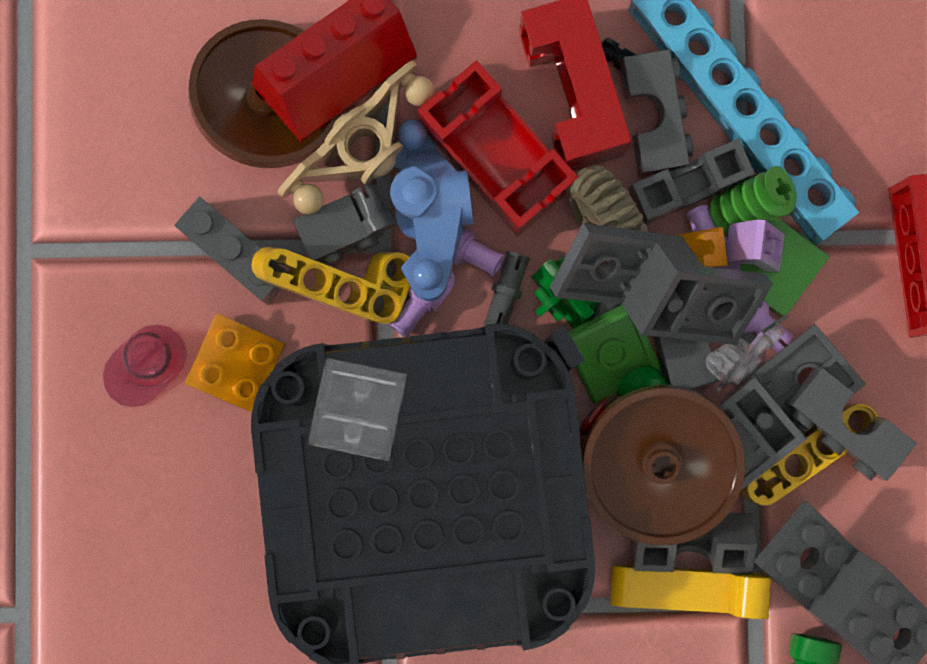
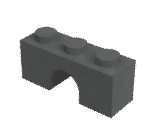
[619,49,693,174]
[628,138,755,224]
[174,196,288,305]
[786,368,917,481]
[631,513,757,574]

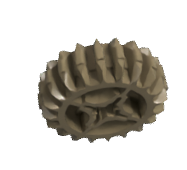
[565,164,648,263]

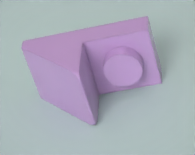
[726,220,785,272]

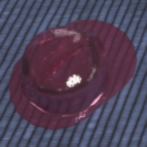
[103,324,187,407]

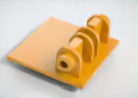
[184,313,285,412]

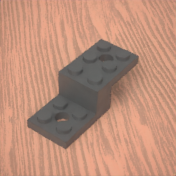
[550,223,773,345]
[718,323,866,490]
[754,501,927,664]

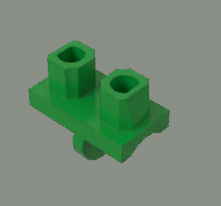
[531,256,599,329]

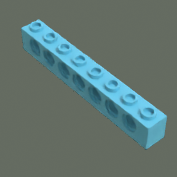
[628,0,859,245]

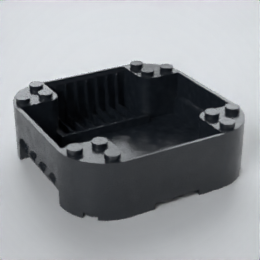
[251,324,595,664]

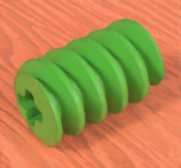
[710,166,797,236]

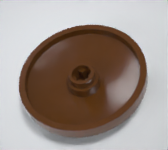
[188,19,341,168]
[582,385,745,546]

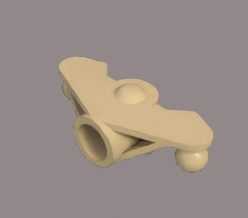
[277,60,435,215]

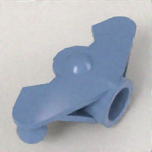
[390,119,473,301]

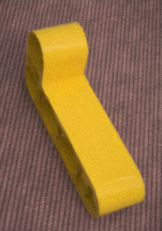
[251,247,410,324]
[741,404,879,505]
[610,565,771,619]

